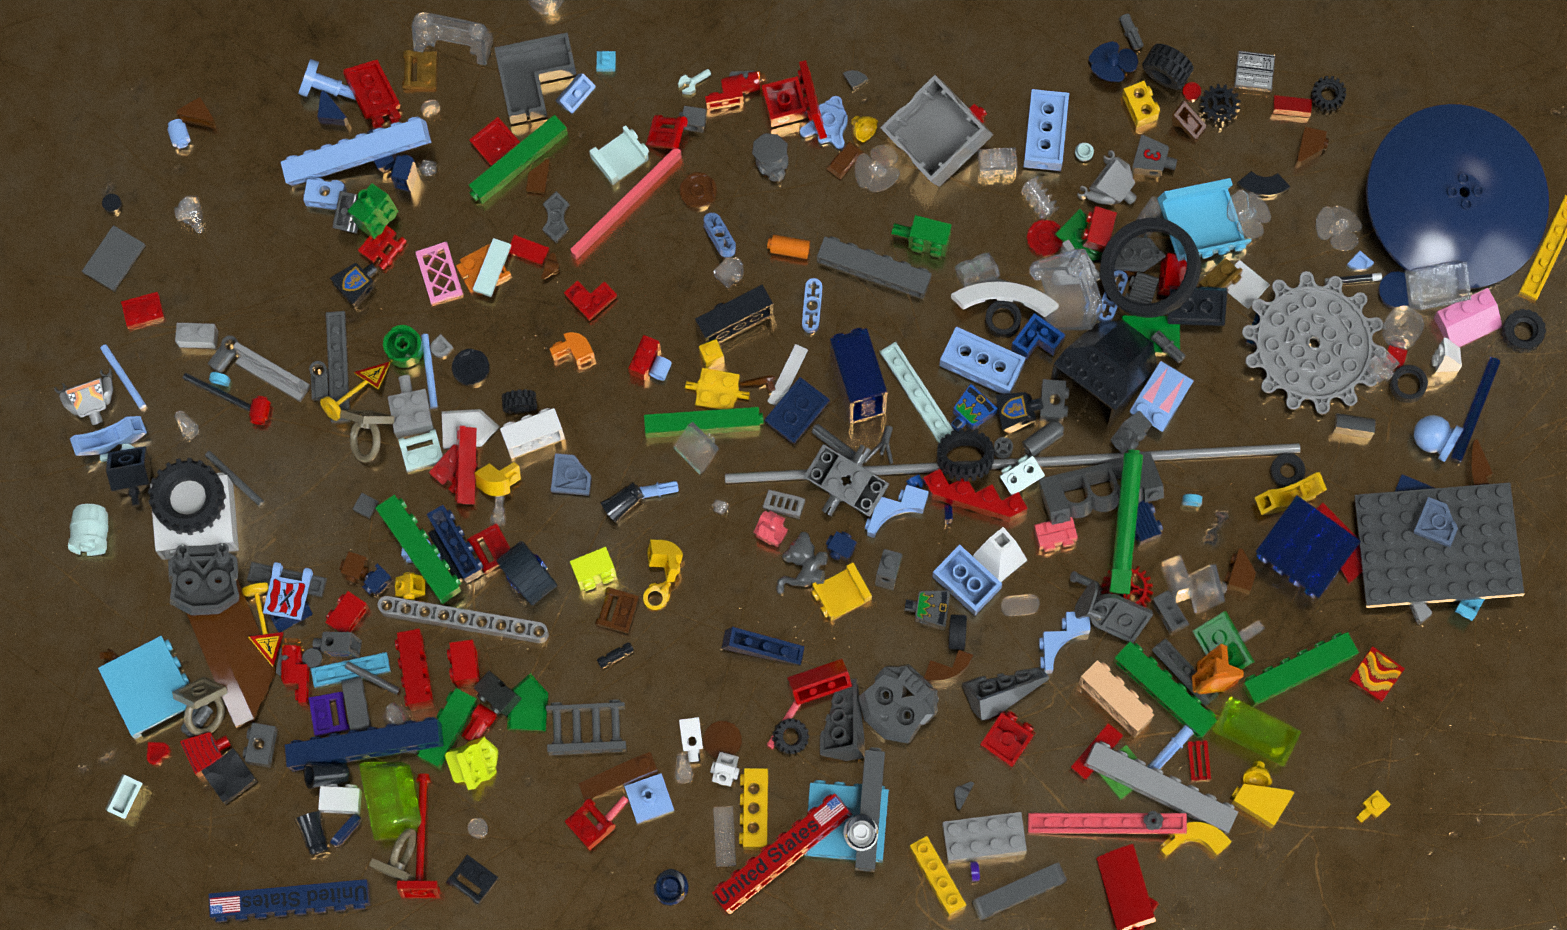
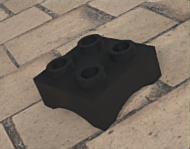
[201,748,258,805]

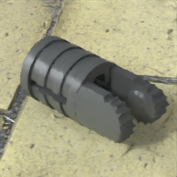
[180,705,213,738]

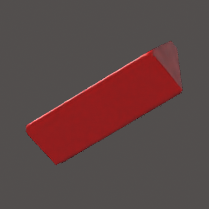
[1272,95,1312,118]

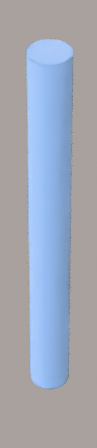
[421,334,438,409]
[100,344,146,409]

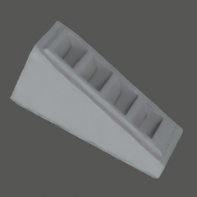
[763,490,805,519]
[1409,603,1432,625]

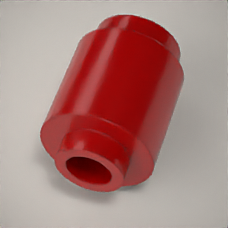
[249,396,271,425]

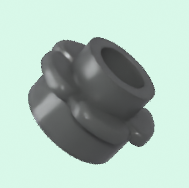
[1144,811,1163,830]

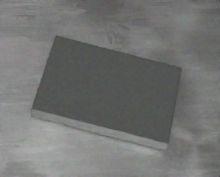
[82,225,146,291]

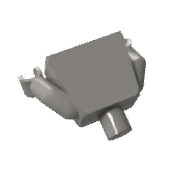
[1077,150,1137,205]

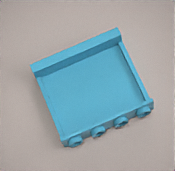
[1157,178,1252,262]
[98,636,190,739]
[804,780,889,863]

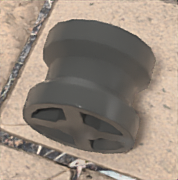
[994,437,1013,459]

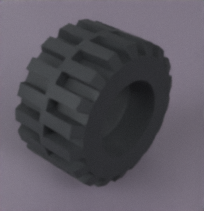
[1142,43,1194,90]

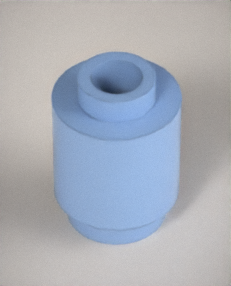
[167,119,190,149]

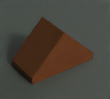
[176,97,216,128]

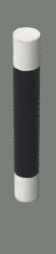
[1324,273,1382,286]

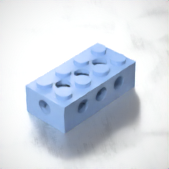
[1024,89,1069,171]
[939,327,1026,394]

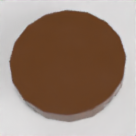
[680,172,717,210]
[703,721,742,759]

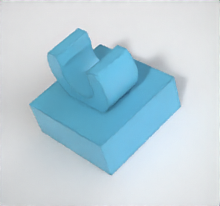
[596,51,616,72]

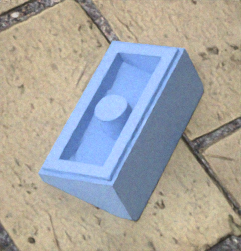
[555,74,596,114]

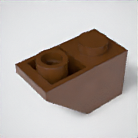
[1224,548,1256,595]

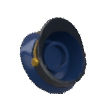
[654,869,688,905]

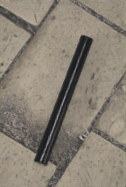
[182,373,251,412]

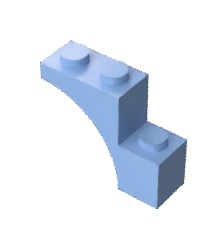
[70,416,147,456]
[865,485,929,538]
[1039,612,1090,674]

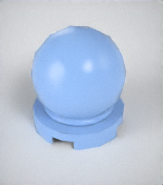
[1414,415,1463,462]

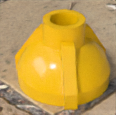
[851,116,878,143]
[1243,761,1272,787]

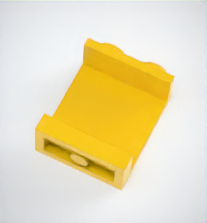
[811,563,872,621]

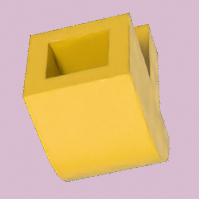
[475,462,521,496]
[647,539,683,582]

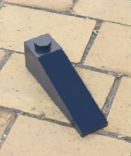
[721,627,805,665]

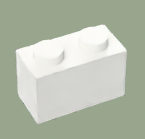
[318,784,362,815]

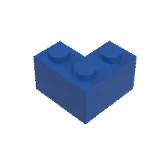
[1011,313,1066,360]

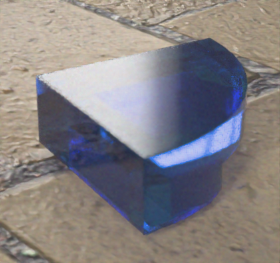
[944,505,953,524]

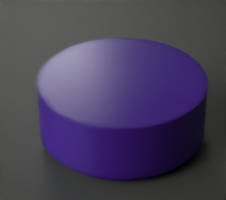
[970,861,980,882]

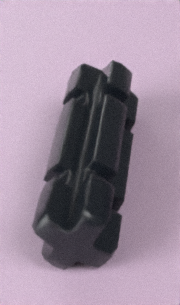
[597,642,634,669]

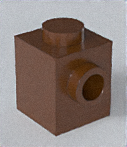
[339,551,369,584]

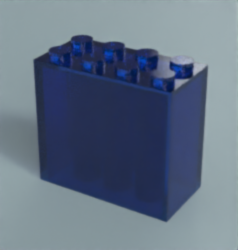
[830,328,887,424]
[1255,495,1362,599]

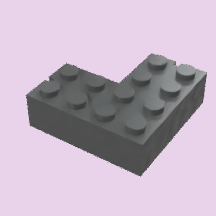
[494,32,576,124]

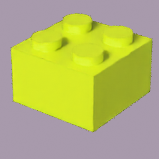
[570,547,616,591]

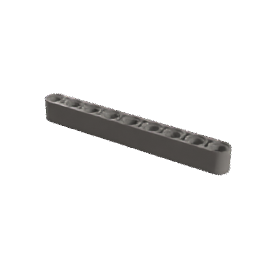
[378,596,549,643]

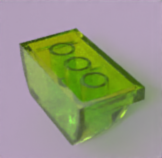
[1213,696,1302,767]
[359,762,421,841]

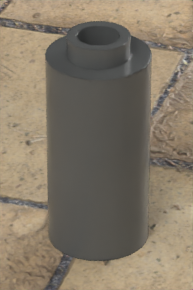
[1021,420,1065,457]

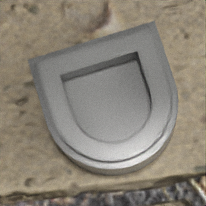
[431,334,454,358]

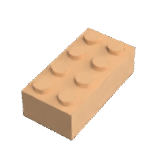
[1078,660,1154,738]

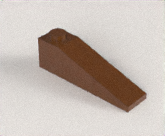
[578,752,658,801]

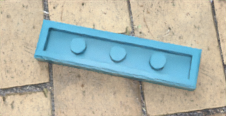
[311,652,391,688]

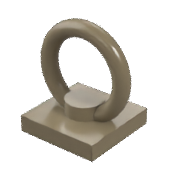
[340,410,395,463]
[172,677,228,736]
[369,828,416,881]

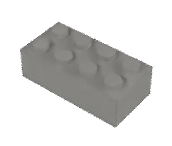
[942,812,1027,864]

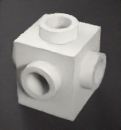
[710,752,740,786]

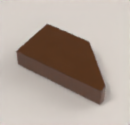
[526,159,550,194]

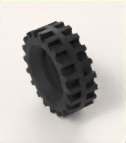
[148,458,226,535]

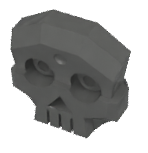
[168,543,239,615]
[858,664,939,744]

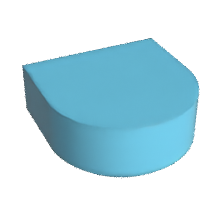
[209,372,230,387]
[1182,494,1202,507]

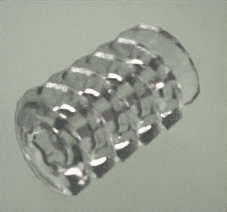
[1021,176,1059,219]

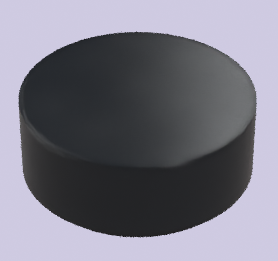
[102,194,122,214]

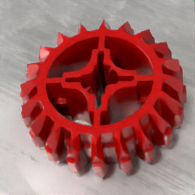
[1101,565,1153,608]

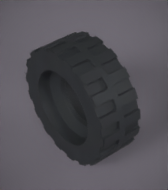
[1501,309,1546,353]

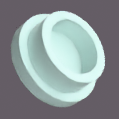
[1075,143,1094,161]

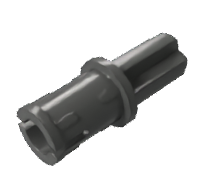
[1119,14,1144,50]
[1151,330,1185,363]

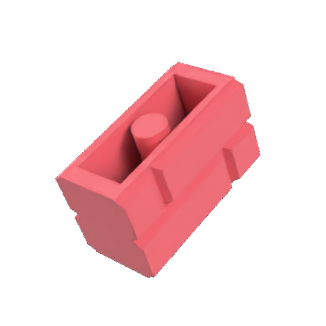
[1033,517,1078,552]

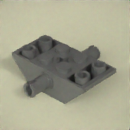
[804,444,889,517]

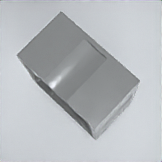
[880,75,993,187]

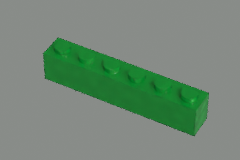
[375,494,461,604]
[1242,632,1359,707]
[1113,641,1218,740]

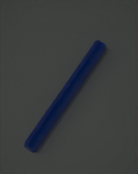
[1451,357,1500,462]

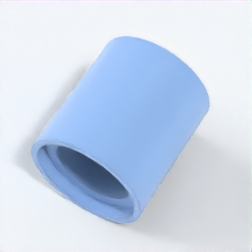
[649,356,672,381]

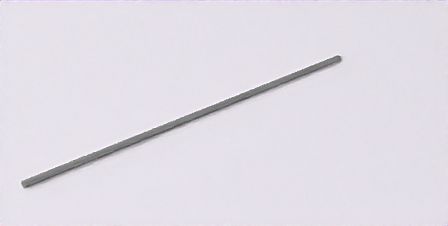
[725,443,1300,483]

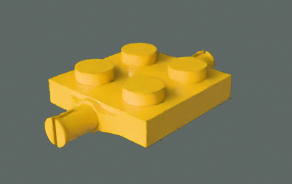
[685,368,750,410]

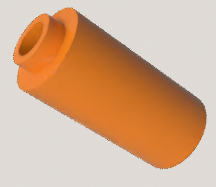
[767,234,811,259]

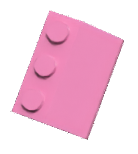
[1434,288,1502,347]

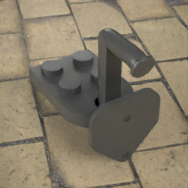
[1070,571,1153,643]

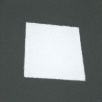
[1228,260,1270,309]

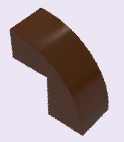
[924,650,973,684]

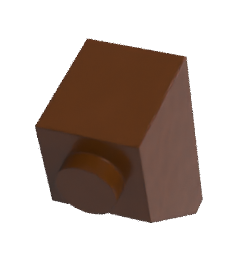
[1295,127,1329,168]

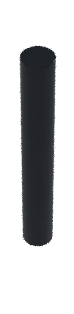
[428,530,463,581]

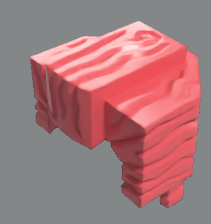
[753,510,788,547]

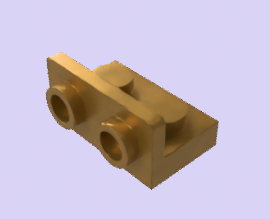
[1198,257,1243,291]

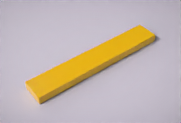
[1519,195,1567,301]

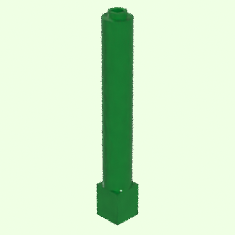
[1109,450,1143,595]

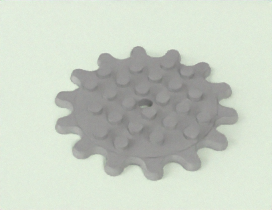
[1242,271,1387,414]

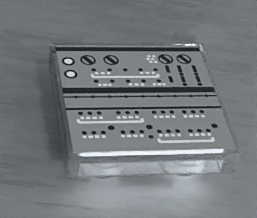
[1234,51,1275,92]

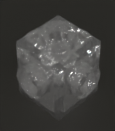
[1366,350,1400,383]

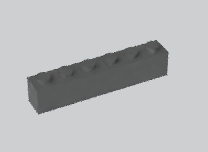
[817,236,932,299]

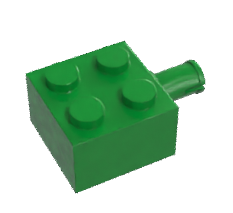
[347,183,399,239]
[891,215,952,258]

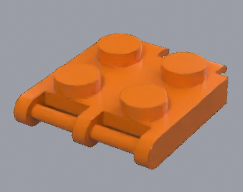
[456,243,511,293]

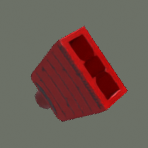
[180,732,231,777]

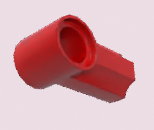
[461,703,497,742]

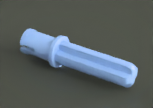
[1147,725,1194,769]

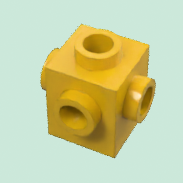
[395,572,425,601]

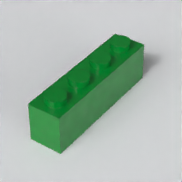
[417,688,478,770]

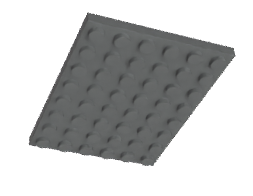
[1354,483,1524,608]

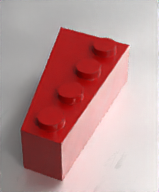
[394,628,434,711]

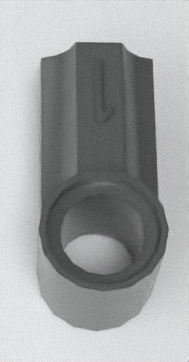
[207,336,240,374]
[309,361,329,401]

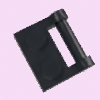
[446,855,499,906]

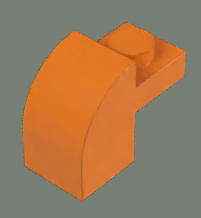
[550,332,595,366]

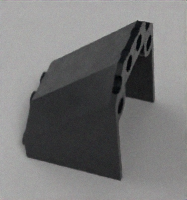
[1051,320,1157,427]

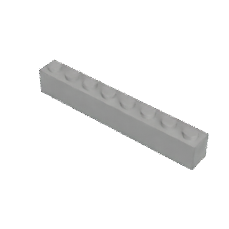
[1083,741,1238,835]

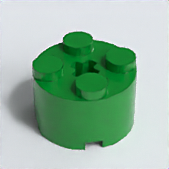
[383,325,423,368]

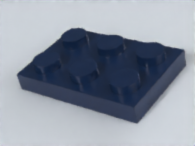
[764,377,830,445]

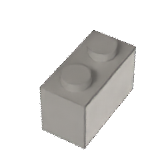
[175,323,218,349]

